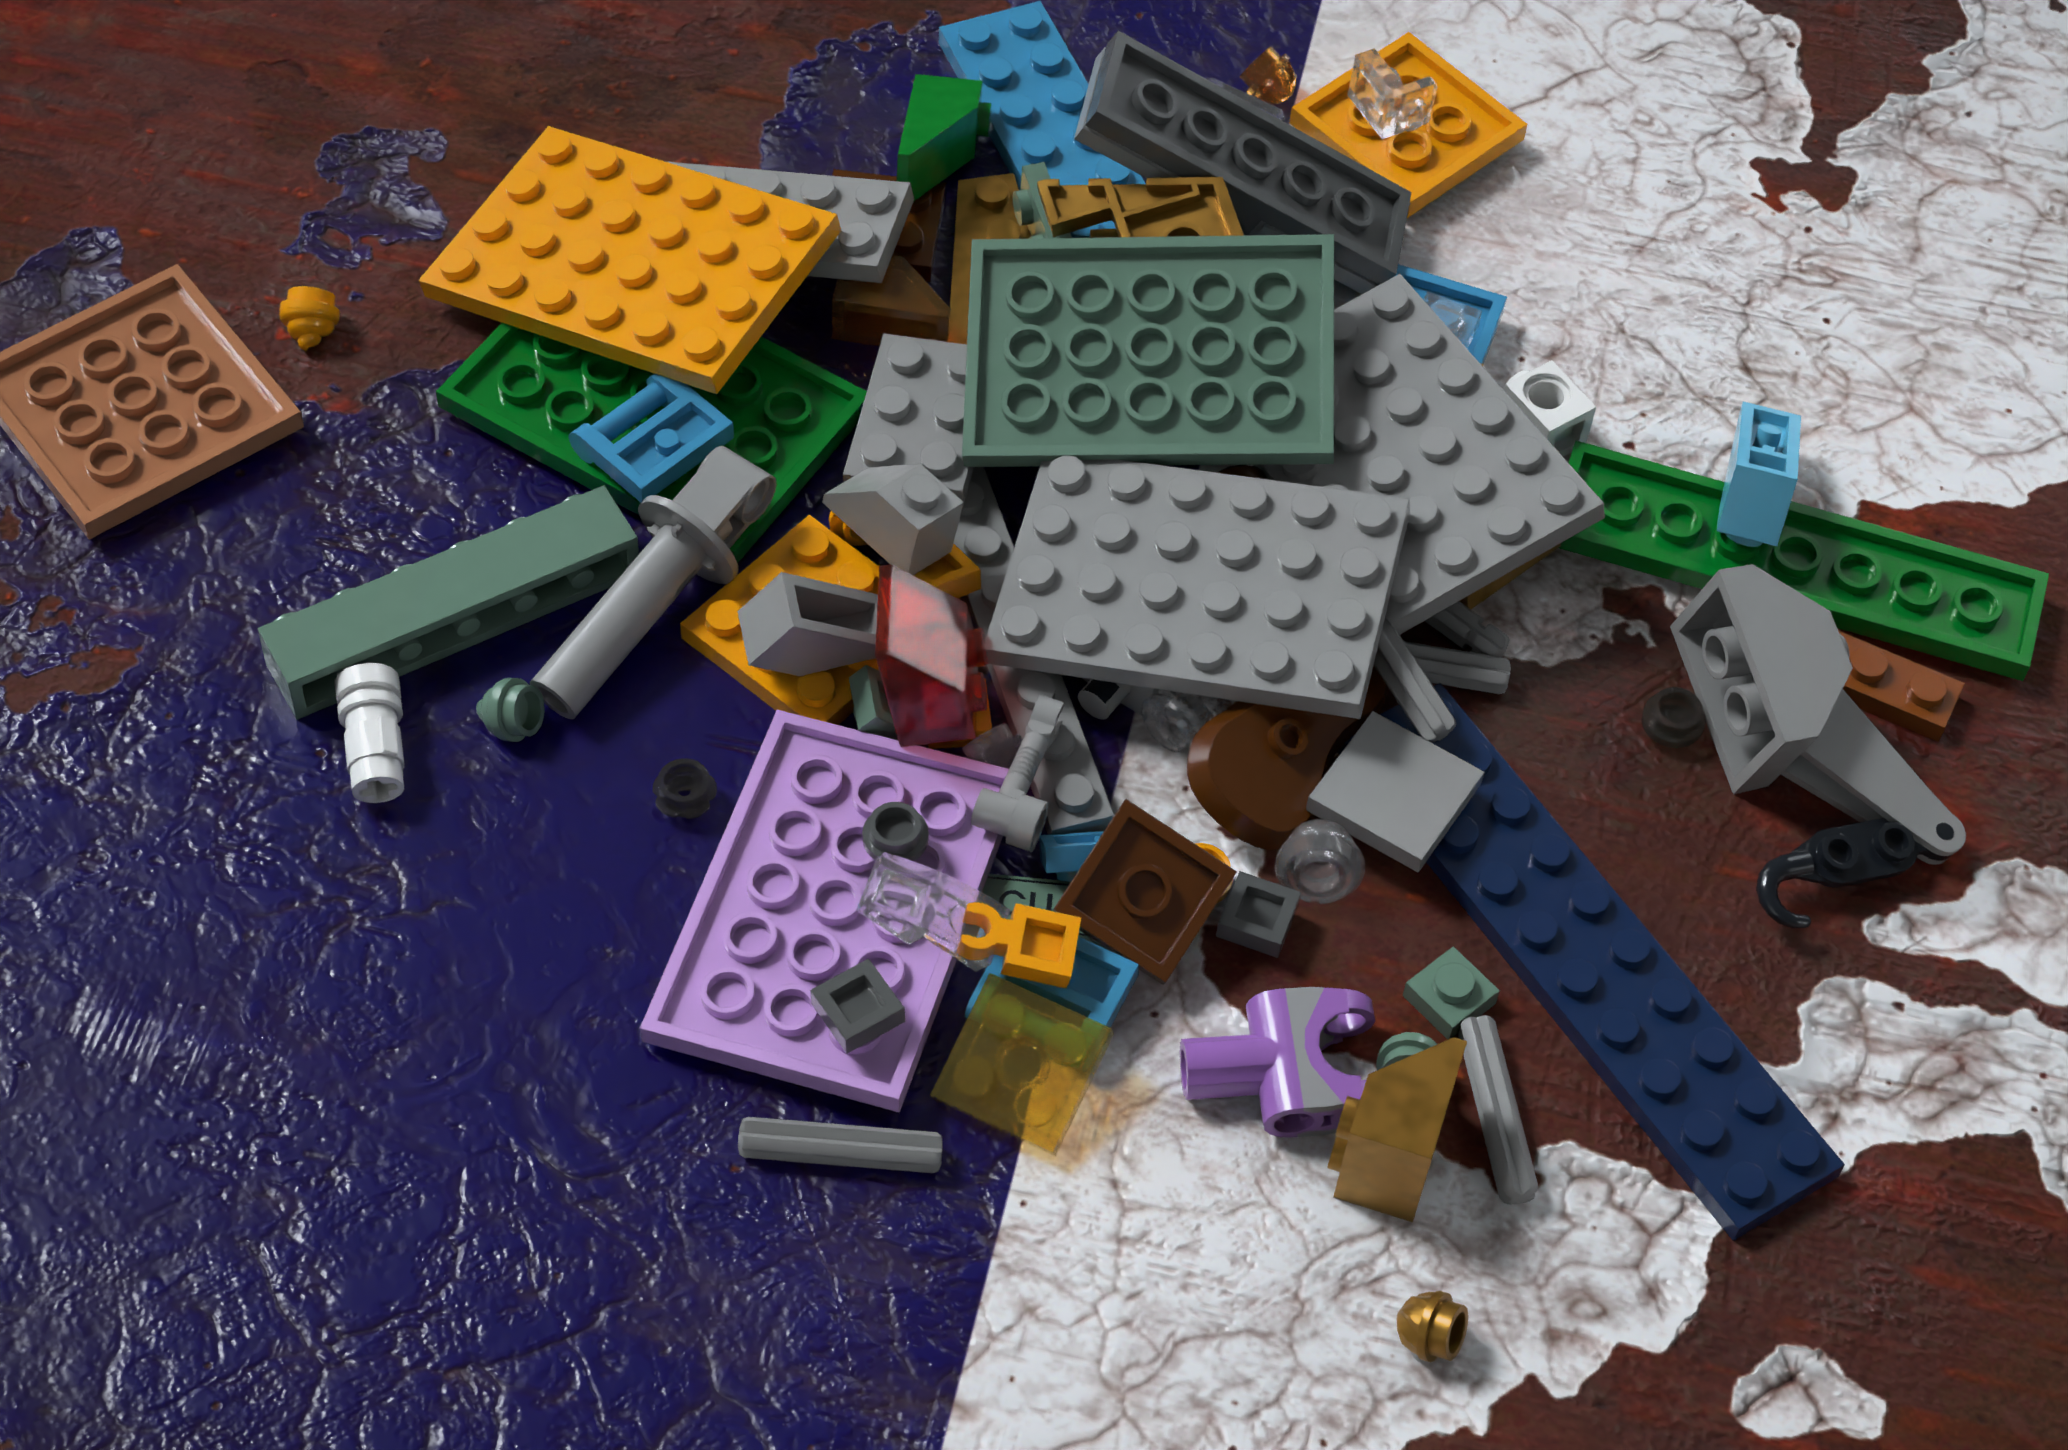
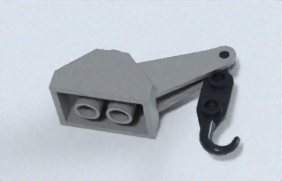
[1670,564,1966,928]

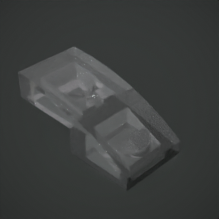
[856,852,1011,972]

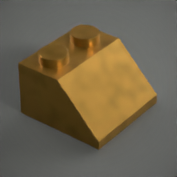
[1327,1037,1467,1223]

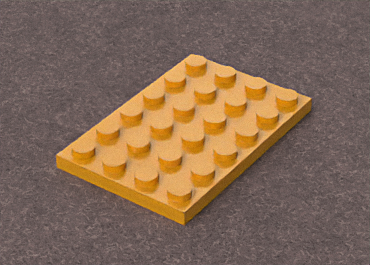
[418,126,841,394]

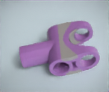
[1180,987,1375,1137]

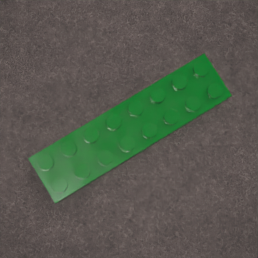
[1559,440,2049,681]

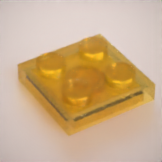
[930,973,1114,1156]

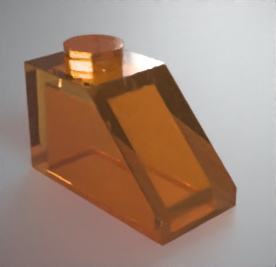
[832,255,951,346]

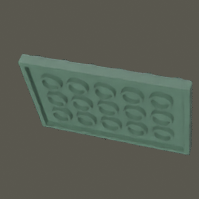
[962,234,1334,467]

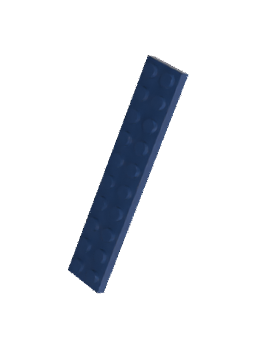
[1337,683,1845,1241]

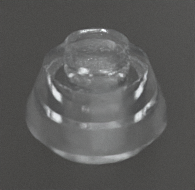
[1275,819,1365,904]

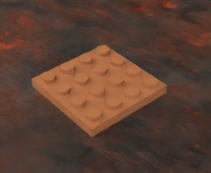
[0,264,304,540]

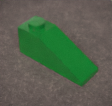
[896,74,992,202]

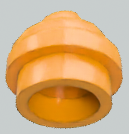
[279,286,340,351]

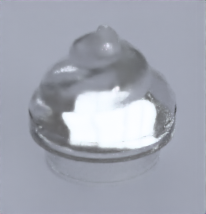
[962,723,1023,769]

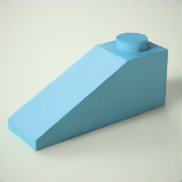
[1717,401,1801,547]

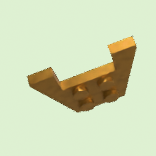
[1037,177,1244,237]

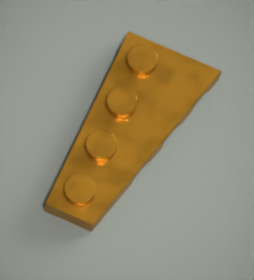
[948,173,1031,345]

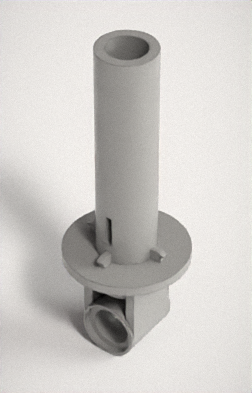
[530,446,776,719]

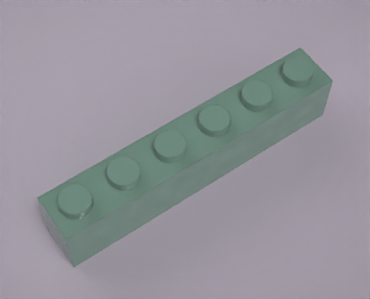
[257,485,639,720]

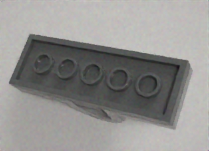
[1074,31,1412,294]

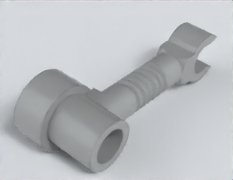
[971,695,1065,852]

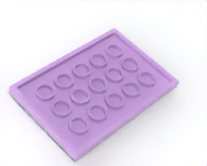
[640,710,1009,1112]

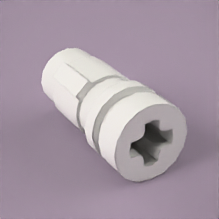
[335,663,404,803]

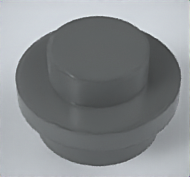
[862,802,929,866]

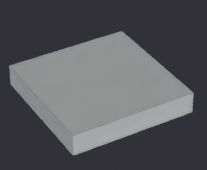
[1306,711,1485,872]

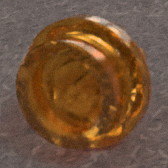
[1239,46,1297,104]

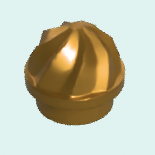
[1396,1291,1468,1362]

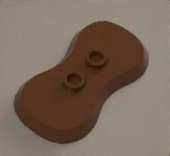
[1187,665,1387,851]

